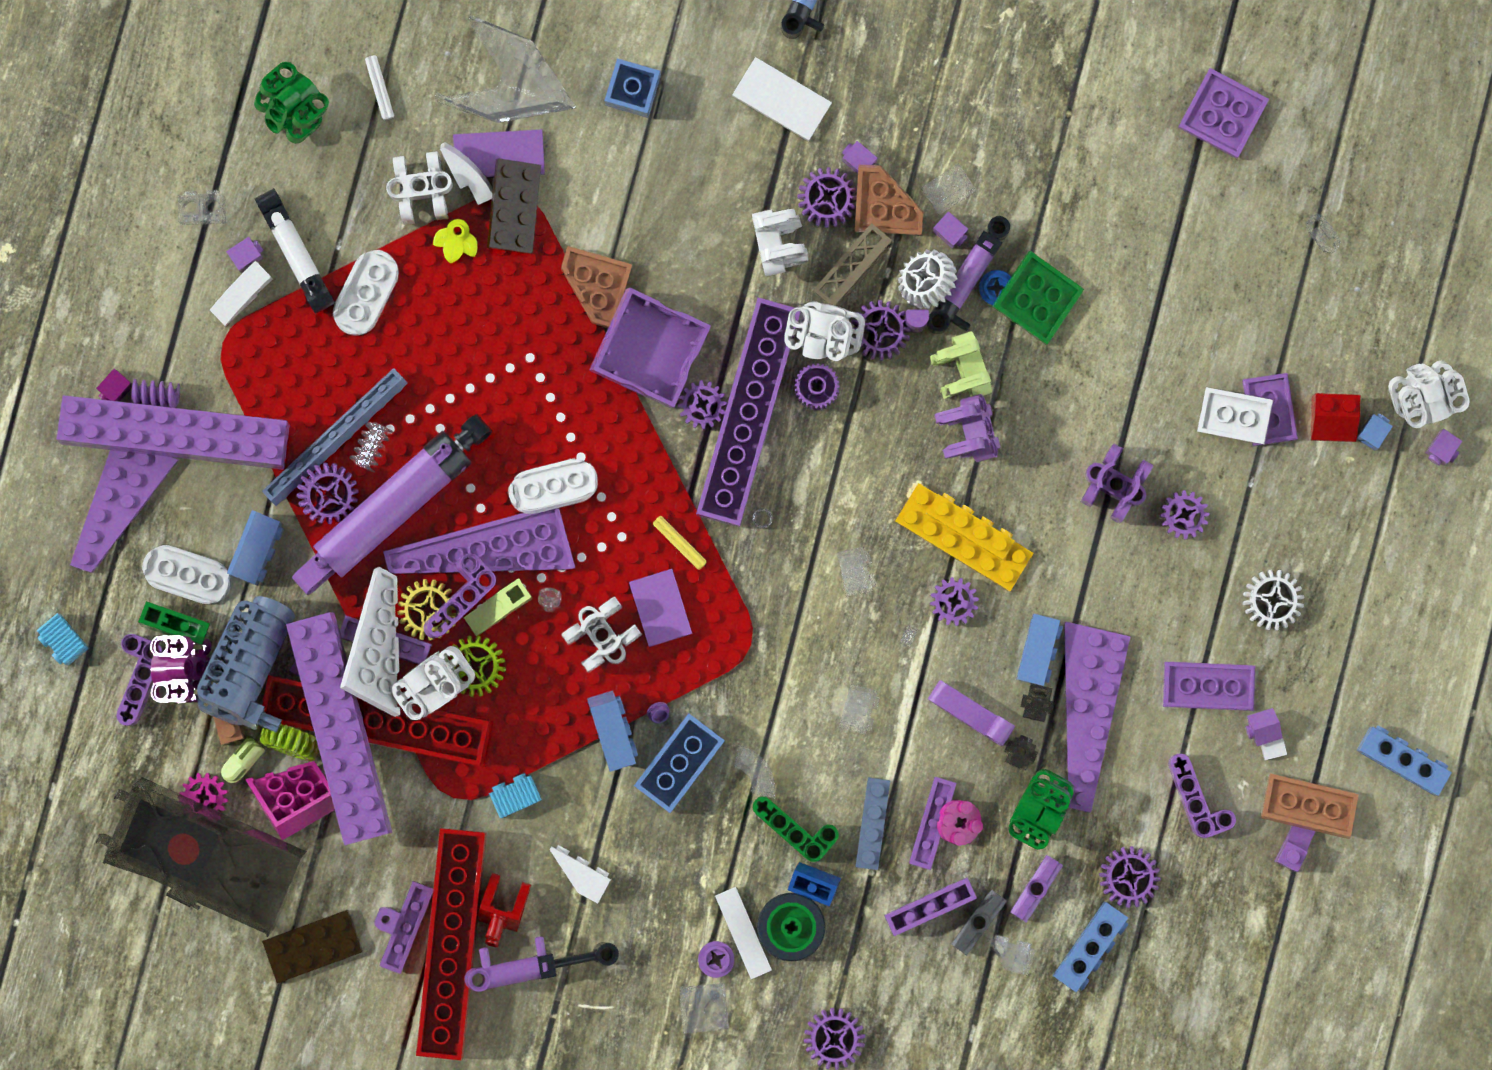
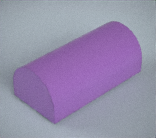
[905,309,929,333]

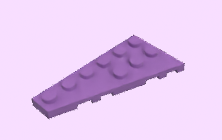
[70,450,179,573]

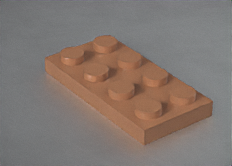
[1261,773,1359,839]

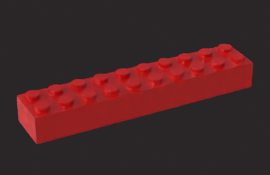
[262,675,492,766]
[416,828,487,1061]

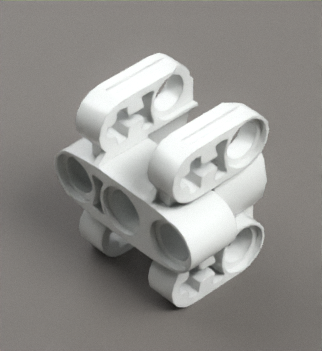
[386,151,453,225]
[752,209,808,276]
[785,301,865,361]
[1388,361,1470,428]
[561,597,642,673]
[392,646,475,720]

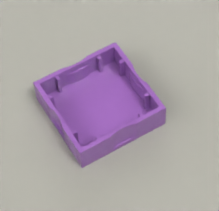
[589,288,711,408]

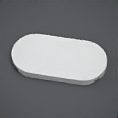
[333,250,399,335]
[508,459,598,514]
[142,545,231,604]

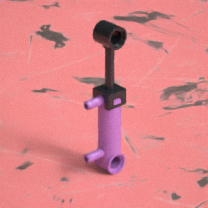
[465,936,619,992]

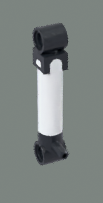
[254,188,335,314]

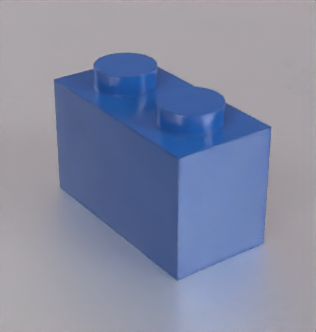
[787,862,841,907]

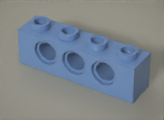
[1356,725,1452,796]
[1052,902,1128,992]

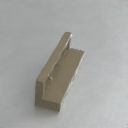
[813,223,893,307]

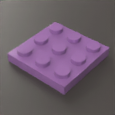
[1178,68,1269,159]

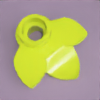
[433,219,478,263]

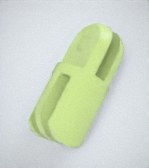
[221,736,265,783]

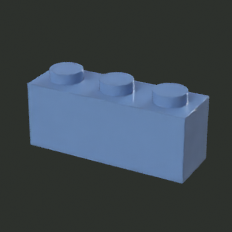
[1016,614,1063,687]

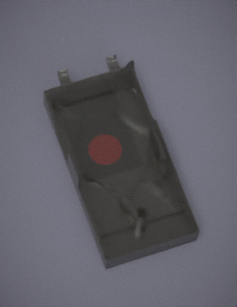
[96,777,307,937]

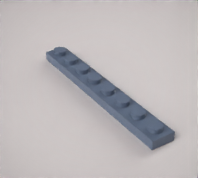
[262,368,407,506]

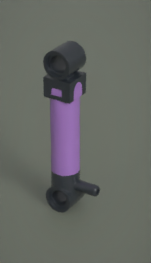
[927,216,1010,334]

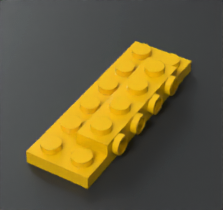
[895,483,1034,592]

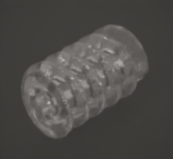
[350,422,393,472]

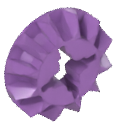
[698,941,734,978]

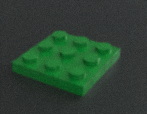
[992,251,1084,345]

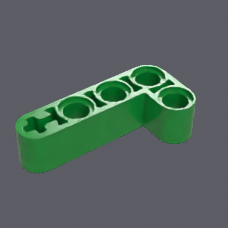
[752,797,839,862]

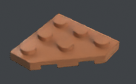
[855,164,923,235]
[561,246,632,328]

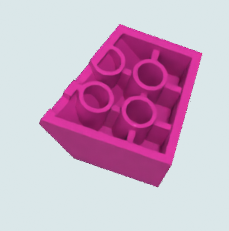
[245,761,335,841]

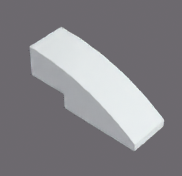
[440,142,493,205]
[210,261,273,327]

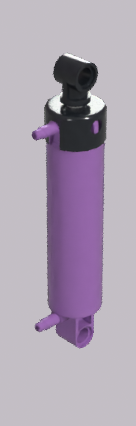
[292,414,492,595]

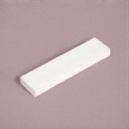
[715,887,772,979]

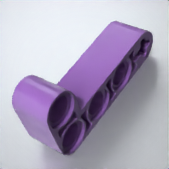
[424,553,496,638]
[116,634,165,726]
[928,680,1015,746]
[1168,754,1236,838]

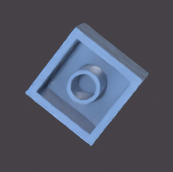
[604,58,661,118]

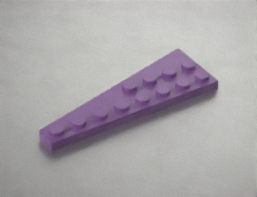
[384,508,575,574]
[1064,622,1131,813]

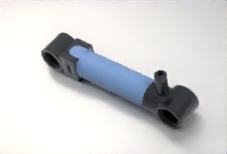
[781,0,825,39]

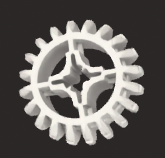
[898,249,958,309]
[1243,570,1304,631]

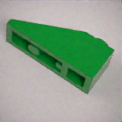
[138,601,210,645]

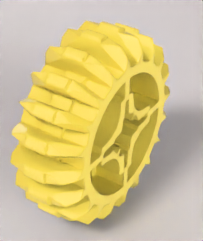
[397,579,456,640]

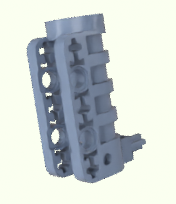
[197,596,296,733]

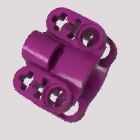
[150,635,218,703]

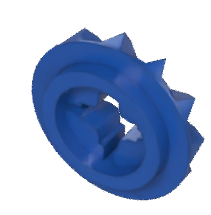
[979,270,1011,305]

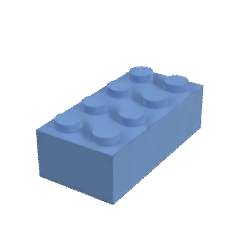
[634,713,725,813]

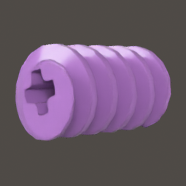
[131,379,180,408]

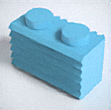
[37,613,89,666]
[489,773,542,819]

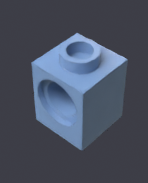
[1357,414,1393,451]

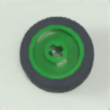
[757,893,825,961]

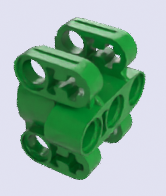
[254,62,329,144]
[1008,769,1075,850]

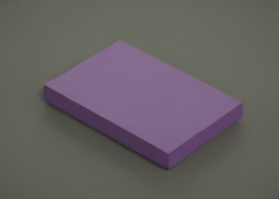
[1242,373,1298,446]
[629,569,692,647]

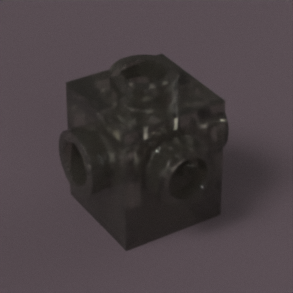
[1020,683,1054,722]
[1004,735,1038,771]

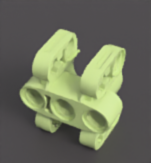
[930,331,992,399]

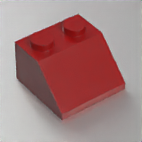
[1311,393,1361,442]

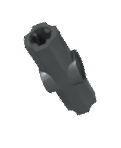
[951,889,1007,956]

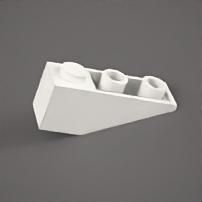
[550,845,612,904]

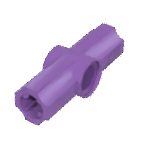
[1010,855,1063,923]

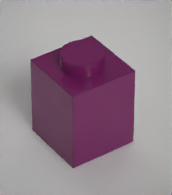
[96,369,132,402]

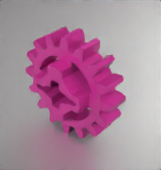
[179,773,229,822]

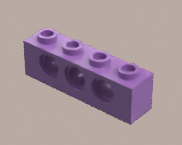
[884,877,977,936]

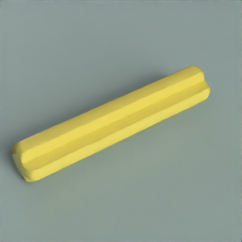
[653,516,706,569]

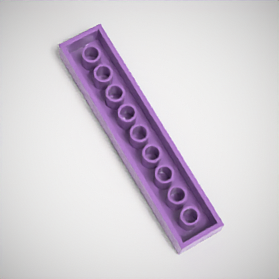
[696,298,801,528]
[56,395,290,470]
[286,612,393,845]

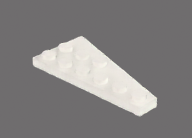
[340,567,400,717]

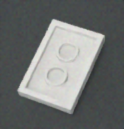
[1197,387,1273,445]

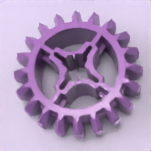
[797,167,857,228]
[851,300,911,361]
[297,463,358,524]
[1099,846,1161,908]
[804,1008,865,1070]

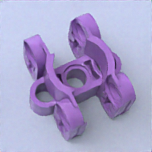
[934,394,1001,462]
[1080,443,1153,524]

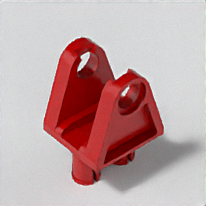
[478,873,531,948]

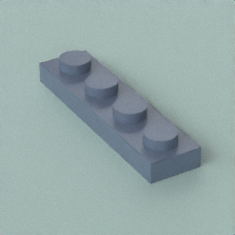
[855,777,890,870]

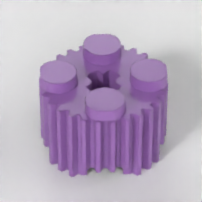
[794,363,840,411]

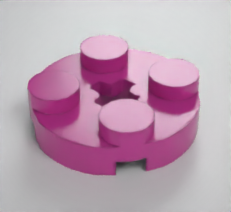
[937,800,983,846]

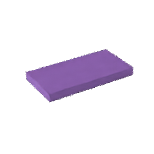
[453,129,545,178]
[1163,662,1255,711]

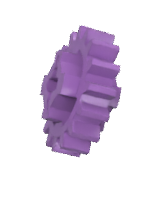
[678,380,727,430]
[1160,490,1210,540]
[930,577,979,626]

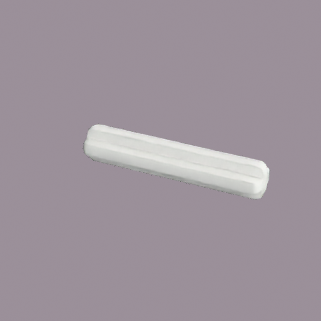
[365,55,394,120]

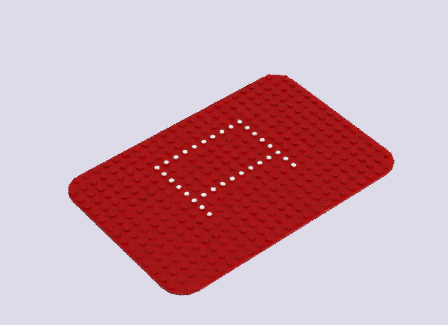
[220,199,753,800]

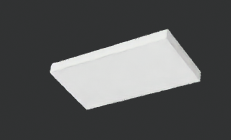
[732,57,832,142]

